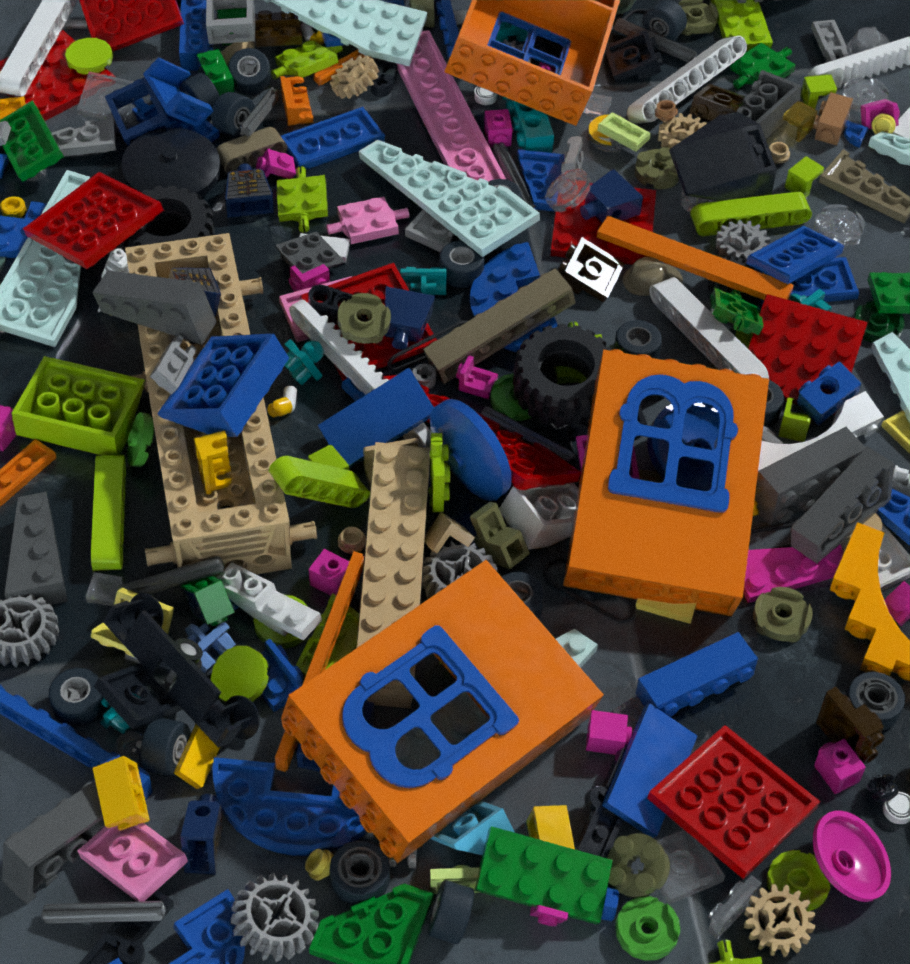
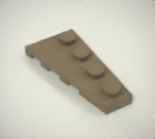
[819,149,910,223]

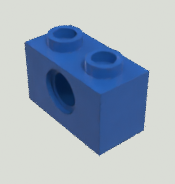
[797,361,861,426]

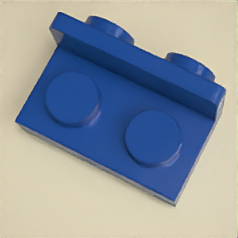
[261,639,305,712]

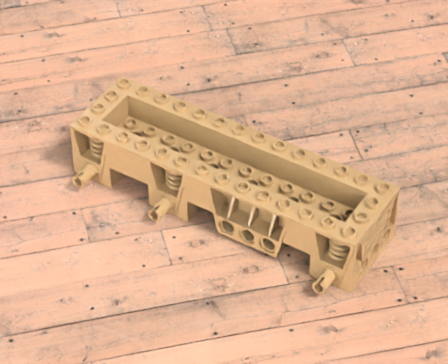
[110,233,317,577]

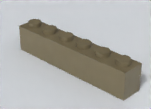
[423,268,576,384]

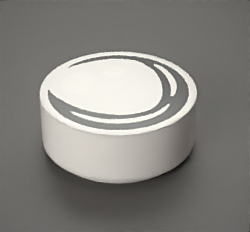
[474,86,497,105]
[883,792,910,824]

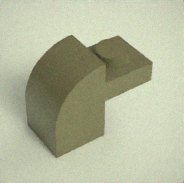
[470,502,530,569]

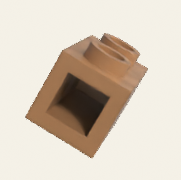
[813,92,853,145]

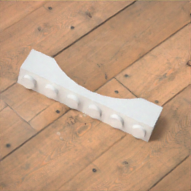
[758,391,884,471]

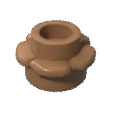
[655,100,678,122]

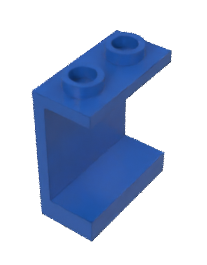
[143,57,213,127]

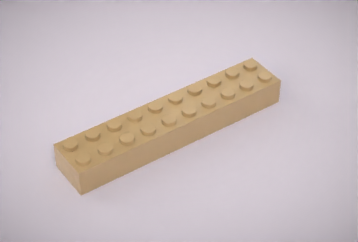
[356,442,430,708]

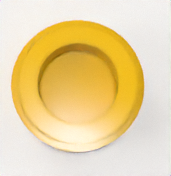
[0,197,26,218]

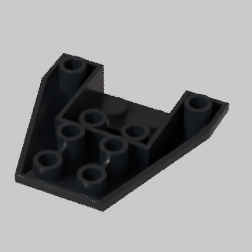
[669,112,777,201]

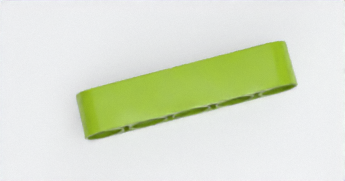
[690,192,812,236]
[91,454,126,571]
[268,456,370,508]

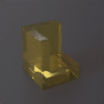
[783,101,818,142]

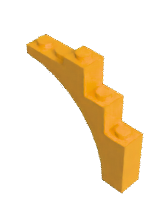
[830,522,910,681]

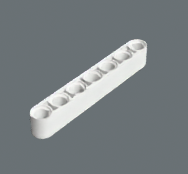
[0,0,77,97]
[627,36,747,124]
[649,277,769,379]

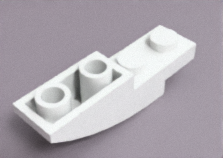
[216,562,322,640]

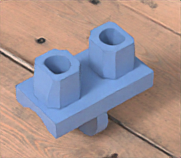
[185,622,236,674]

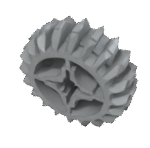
[421,541,497,598]
[0,593,59,668]
[231,873,319,962]

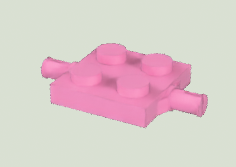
[326,197,409,244]

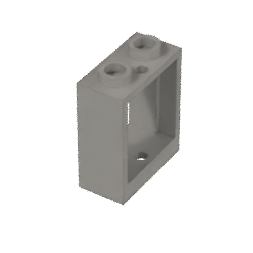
[206,0,255,44]

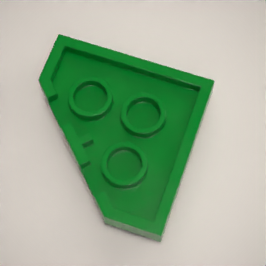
[309,884,434,964]

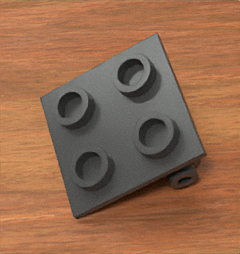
[275,231,345,274]

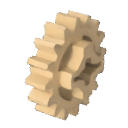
[330,55,379,99]
[658,113,707,148]
[744,884,815,957]

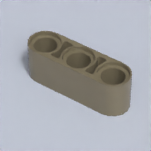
[216,127,287,174]

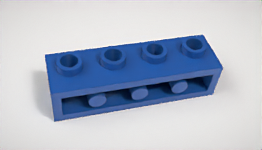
[179,0,214,71]
[635,632,758,717]

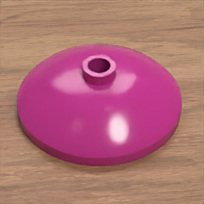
[813,811,891,902]

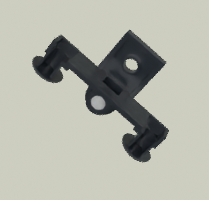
[94,593,260,748]

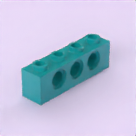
[502,96,554,153]

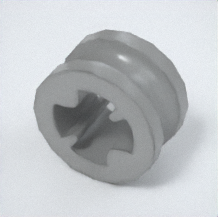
[413,364,436,389]

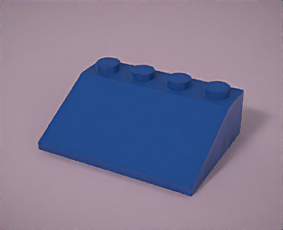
[157,334,289,437]

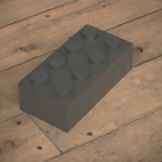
[755,427,866,526]

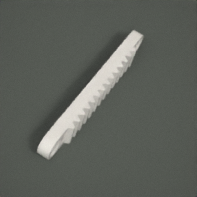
[807,36,910,88]
[289,299,432,448]

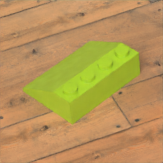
[12,356,145,455]

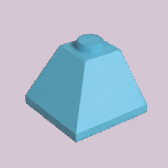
[431,801,515,855]

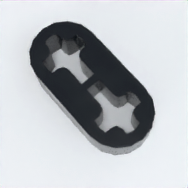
[370,60,397,97]

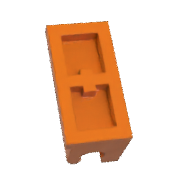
[280,76,314,126]

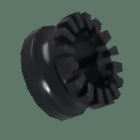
[867,774,899,802]

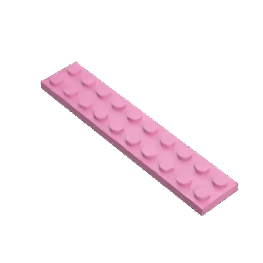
[396,30,506,181]

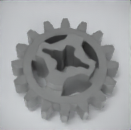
[715,220,770,263]

